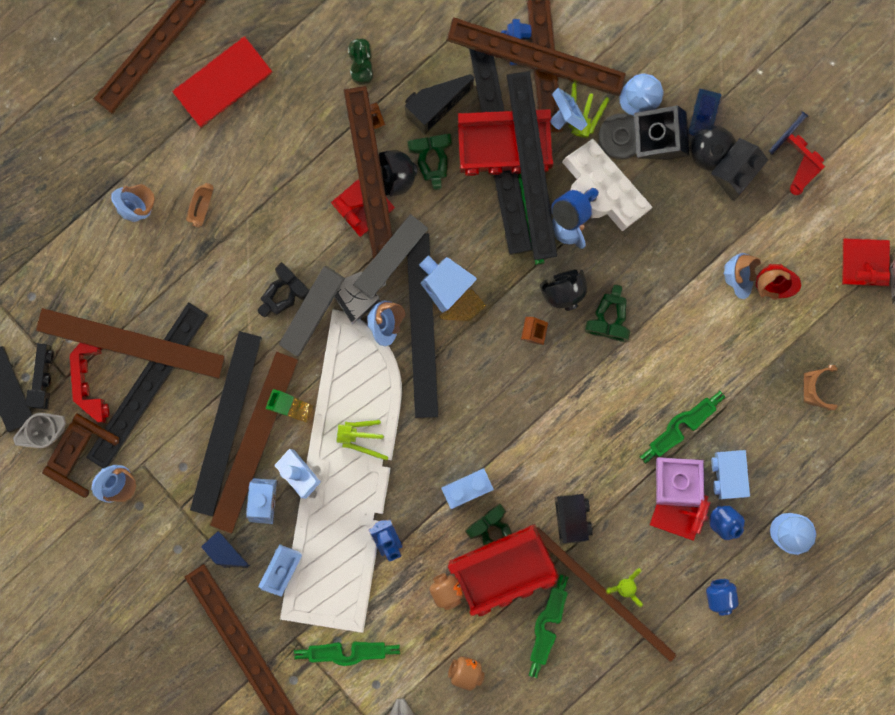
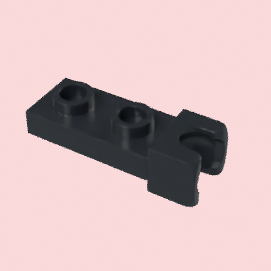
[26,343,54,409]

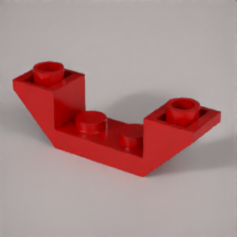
[70,343,110,423]

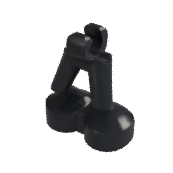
[257,262,310,317]

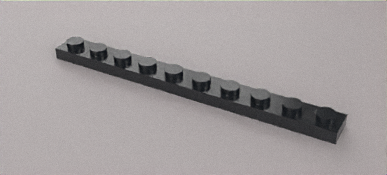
[468,48,532,255]

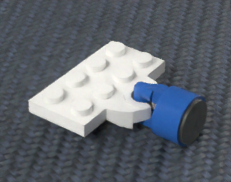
[552,139,653,231]

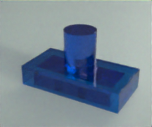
[688,88,722,135]

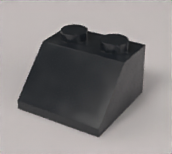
[634,105,690,160]
[711,138,768,201]
[554,494,593,544]

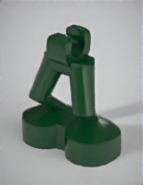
[348,39,373,84]
[407,134,453,190]
[585,285,630,342]
[465,503,512,545]

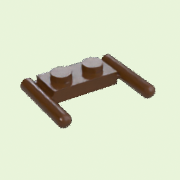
[42,413,119,498]

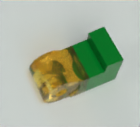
[265,389,314,423]

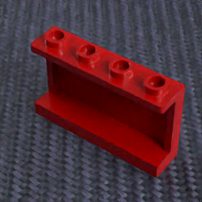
[458,109,554,176]
[447,524,558,617]

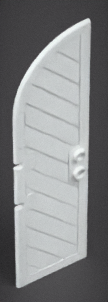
[280,309,402,633]

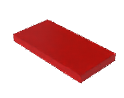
[172,36,273,128]

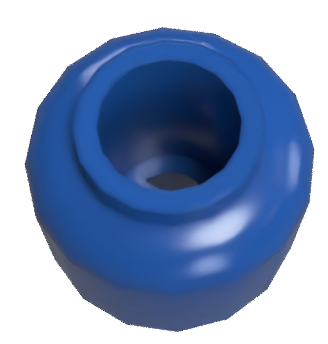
[710,505,745,540]
[706,579,739,616]

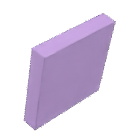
[656,457,704,507]

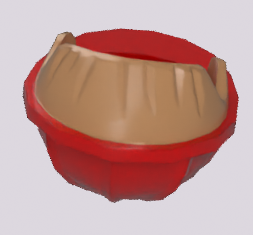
[755,264,802,300]

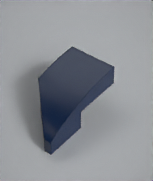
[201,531,250,568]

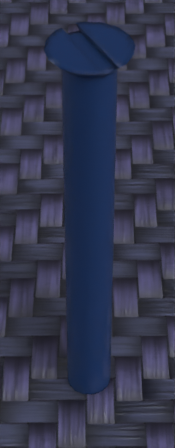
[768,111,809,155]

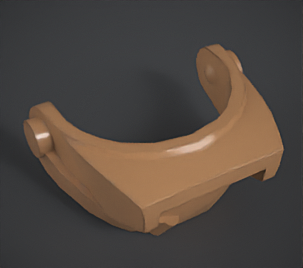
[186,183,214,228]
[804,365,837,410]

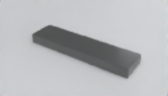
[353,214,428,299]
[279,266,345,357]

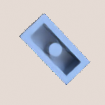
[711,450,750,499]
[441,468,494,509]

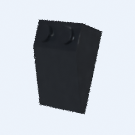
[405,74,474,135]

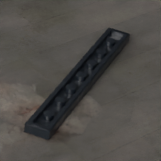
[506,71,557,260]
[407,233,438,418]
[86,302,209,468]
[190,331,262,516]

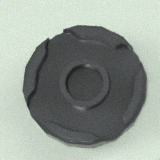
[598,114,637,160]

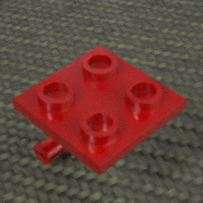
[787,134,825,196]
[331,179,395,238]
[842,238,890,286]
[649,495,711,541]

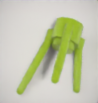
[569,83,609,138]
[337,420,388,460]
[606,568,643,607]

